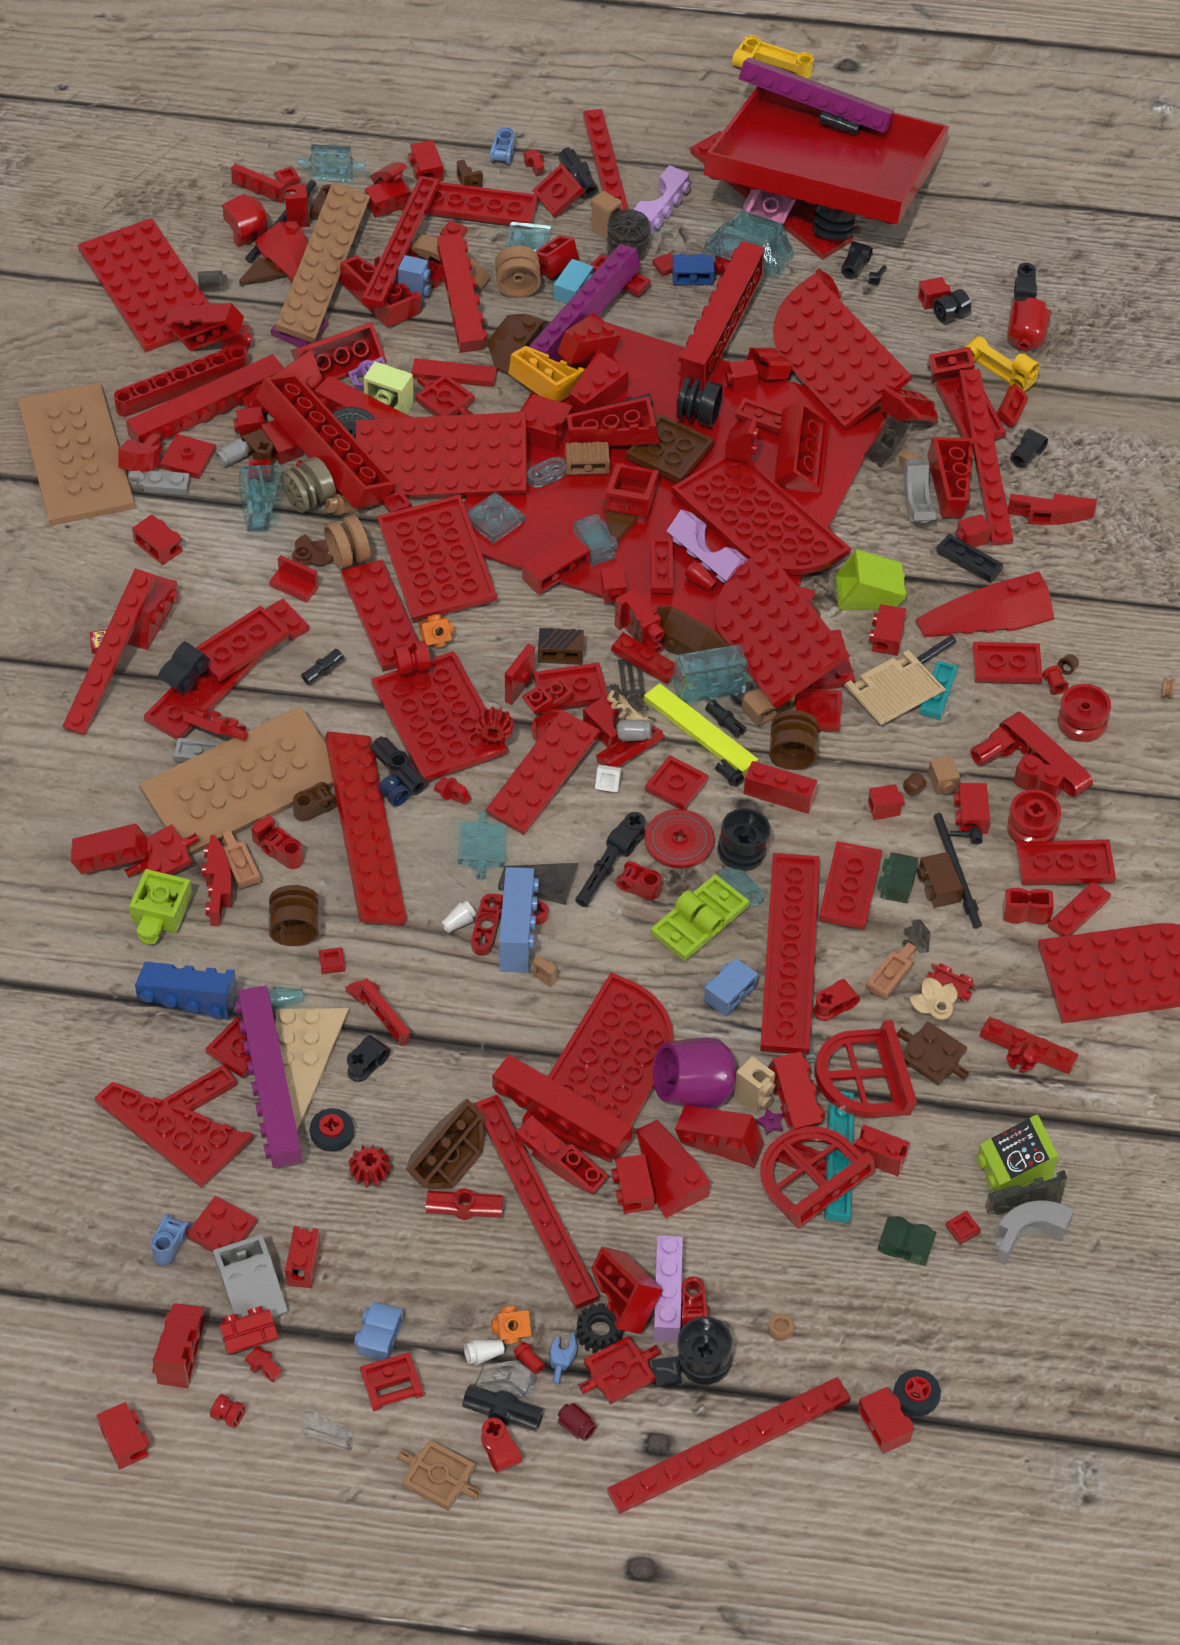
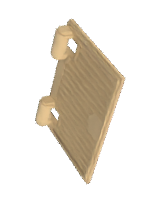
[844,650,946,725]

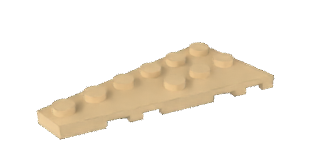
[275,1008,349,1134]

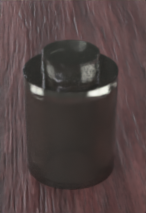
[198,270,228,292]

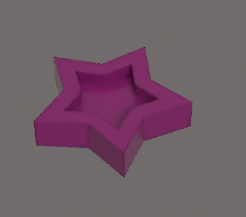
[756,1108,784,1135]

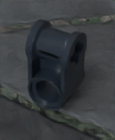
[1014,262,1037,301]
[606,812,645,857]
[347,1035,391,1082]

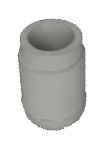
[215,438,250,467]
[618,719,652,742]

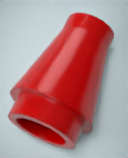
[685,561,718,592]

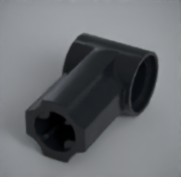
[841,241,873,279]
[1010,428,1048,468]

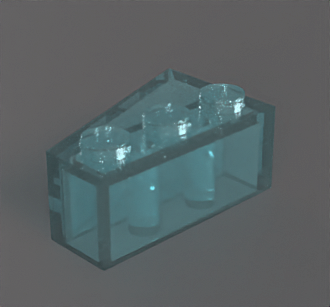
[238,465,283,532]

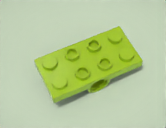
[650,874,750,962]

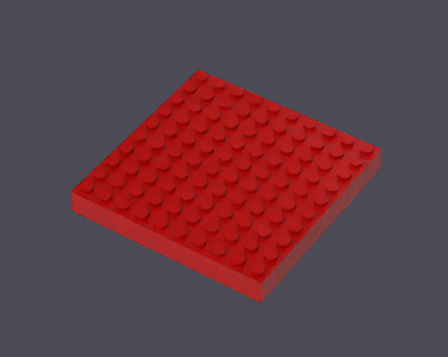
[703,86,949,225]

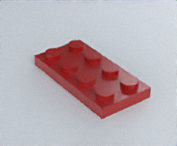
[936,377,1006,440]
[195,605,289,682]
[1016,839,1116,885]
[818,841,882,930]

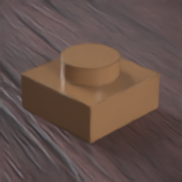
[532,955,557,987]

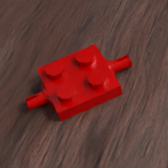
[415,374,475,416]
[181,708,248,741]
[124,824,199,878]
[578,1336,660,1405]

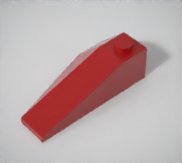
[255,221,308,283]

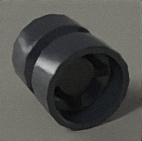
[933,289,971,324]

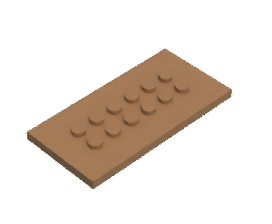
[17,382,135,526]
[139,706,334,857]

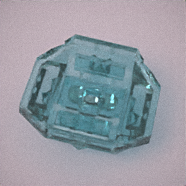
[704,210,794,274]

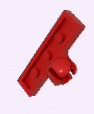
[979,1016,1079,1074]

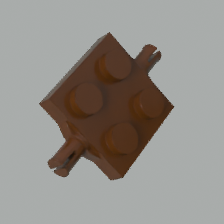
[897,1021,970,1086]

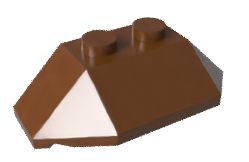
[487,314,551,377]
[657,605,732,667]
[406,1099,484,1189]

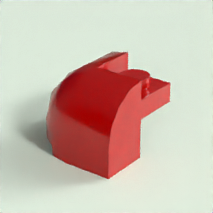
[222,194,268,247]

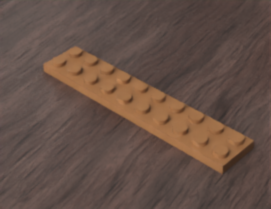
[275,182,370,343]

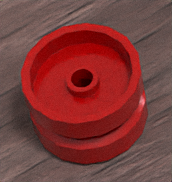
[1058,684,1111,742]
[1007,789,1061,844]

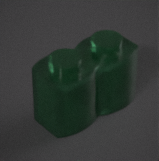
[877,852,919,904]
[877,1216,936,1266]

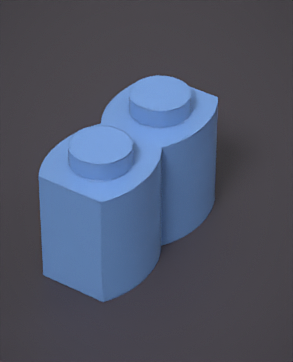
[354,1302,403,1360]

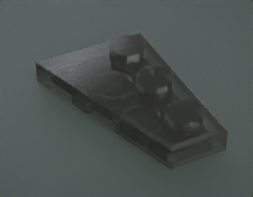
[498,863,578,905]
[985,1170,1067,1215]

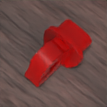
[523,149,544,175]
[434,777,471,804]
[245,1346,282,1383]

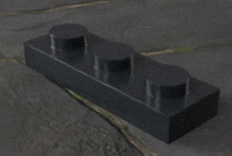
[936,534,1003,583]

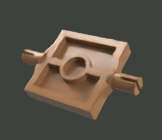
[397,1440,481,1511]

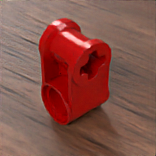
[260,827,304,869]
[615,861,661,900]
[813,979,860,1021]
[681,1276,708,1328]
[481,1418,522,1473]

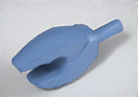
[549,1332,577,1384]

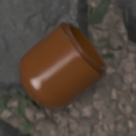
[1057,654,1079,675]
[903,772,926,796]

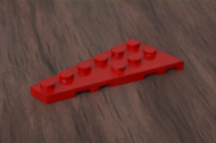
[94,1082,254,1188]

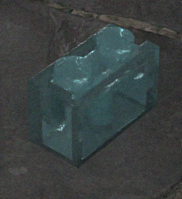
[574,514,618,566]

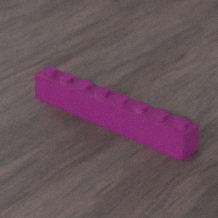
[738,57,895,133]
[529,244,641,362]
[235,985,302,1168]

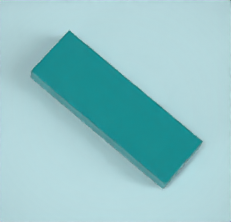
[919,660,959,720]

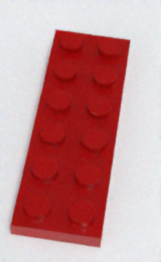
[426,182,538,228]
[341,559,419,672]
[144,654,264,740]
[485,709,600,835]

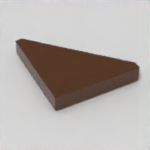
[239,257,289,287]
[602,499,637,546]

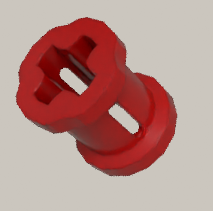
[1042,665,1069,695]

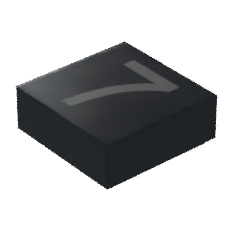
[651,1356,682,1387]

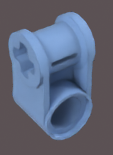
[490,127,515,165]
[151,1214,191,1265]

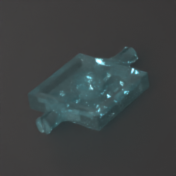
[297,144,366,182]
[458,810,506,880]

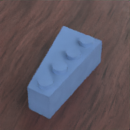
[499,867,539,973]

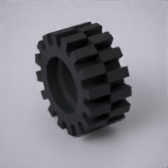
[577,1303,623,1354]

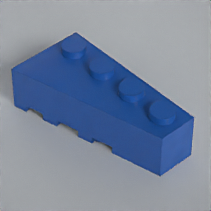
[135,962,238,1020]

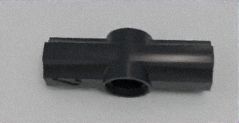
[558,147,598,199]
[370,736,427,795]
[462,1384,544,1432]

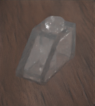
[475,1360,538,1401]

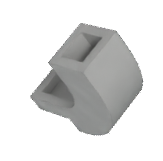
[904,459,936,523]
[994,1201,1074,1265]

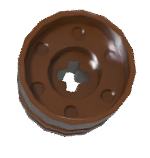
[769,710,819,770]
[269,885,319,946]

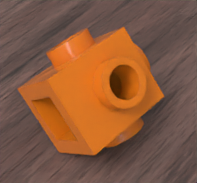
[418,614,454,648]
[491,1306,531,1344]

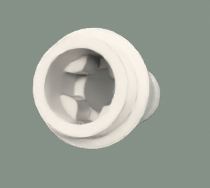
[441,901,477,934]
[464,1339,504,1366]

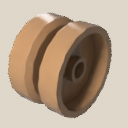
[495,245,541,298]
[323,515,371,569]

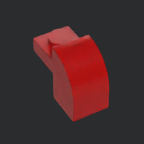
[118,434,162,472]

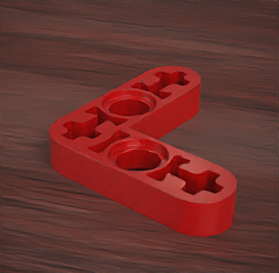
[471,893,548,956]

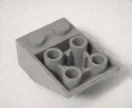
[213,1234,288,1318]

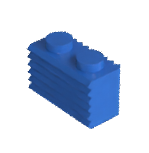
[671,254,714,285]

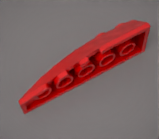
[915,571,1054,638]

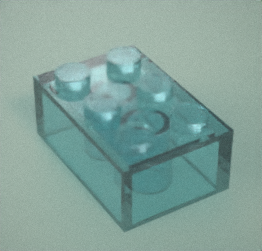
[674,644,748,703]

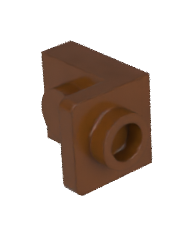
[456,159,483,187]

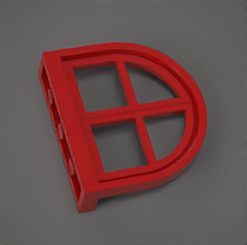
[814,1020,917,1118]
[760,1126,875,1229]

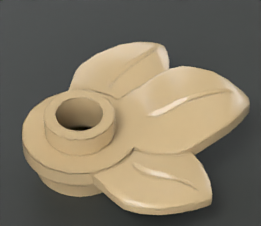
[909,977,957,1021]

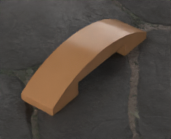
[411,235,490,292]

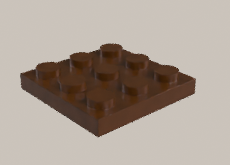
[626,414,714,483]

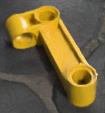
[732,35,814,78]
[962,336,1040,392]

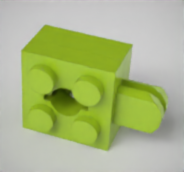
[129,869,192,944]

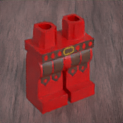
[614,589,664,653]

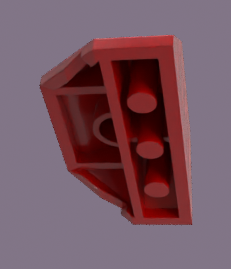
[881,385,938,423]

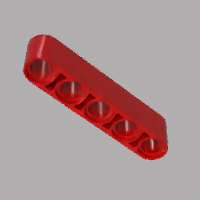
[999,711,1093,797]

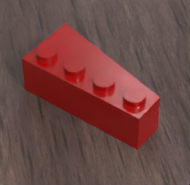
[339,255,422,328]

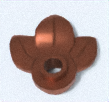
[292,534,333,566]

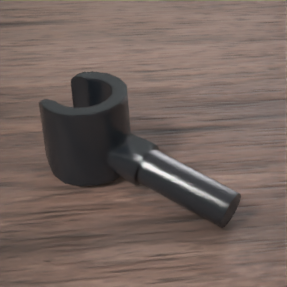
[868,265,887,285]
[950,826,983,845]

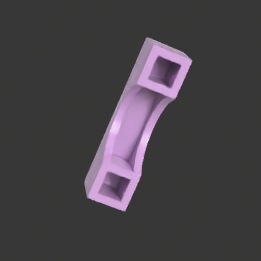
[630,165,691,236]
[667,510,748,583]
[653,1236,683,1343]

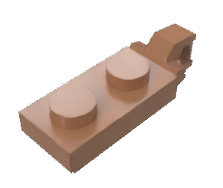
[222,830,261,889]
[865,942,916,1000]

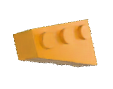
[508,346,585,402]

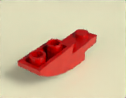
[1008,493,1097,525]
[201,835,233,926]
[514,1115,609,1194]

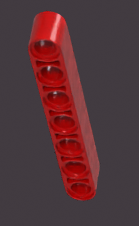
[114,345,248,417]

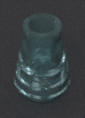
[268,986,304,1010]

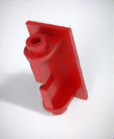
[926,963,976,1001]

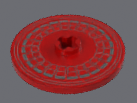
[645,809,714,868]

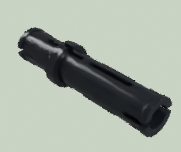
[575,845,620,908]

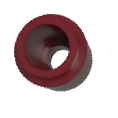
[557,1403,597,1441]

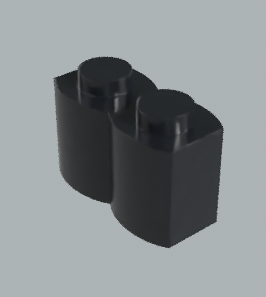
[158,641,210,695]

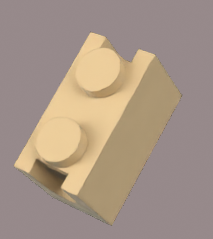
[734,1056,775,1115]

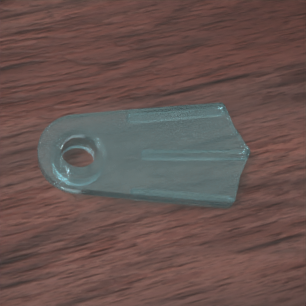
[719,867,764,905]

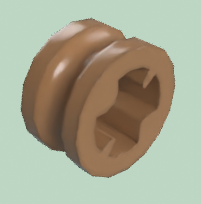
[1161,677,1175,698]

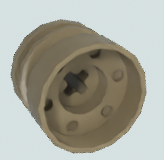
[280,457,336,513]

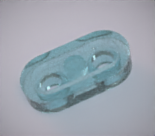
[527,457,567,487]

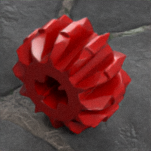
[475,706,514,744]
[348,1144,391,1188]

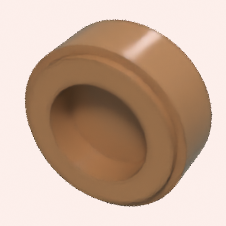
[768,1314,794,1341]

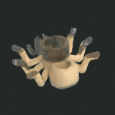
[606,684,656,722]

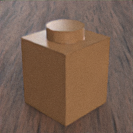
[928,756,960,795]

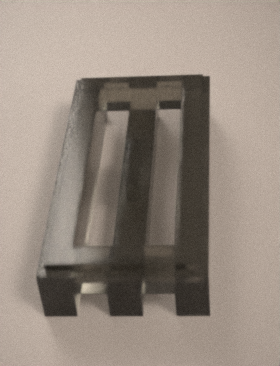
[618,659,645,699]

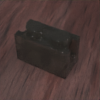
[864,415,908,467]

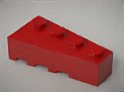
[566,396,660,446]
[927,437,974,518]

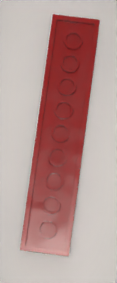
[690,131,853,260]
[325,731,407,926]
[760,853,820,1054]

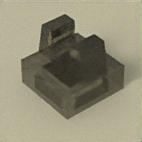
[902,919,930,953]

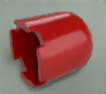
[1007,298,1051,351]

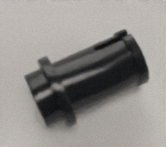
[715,759,744,786]

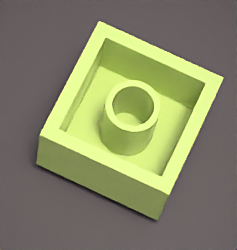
[363,361,414,414]

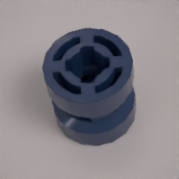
[378,775,410,807]

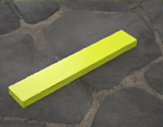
[644,683,758,776]

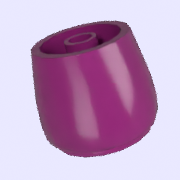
[653,1038,736,1109]

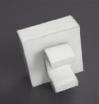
[595,765,621,793]

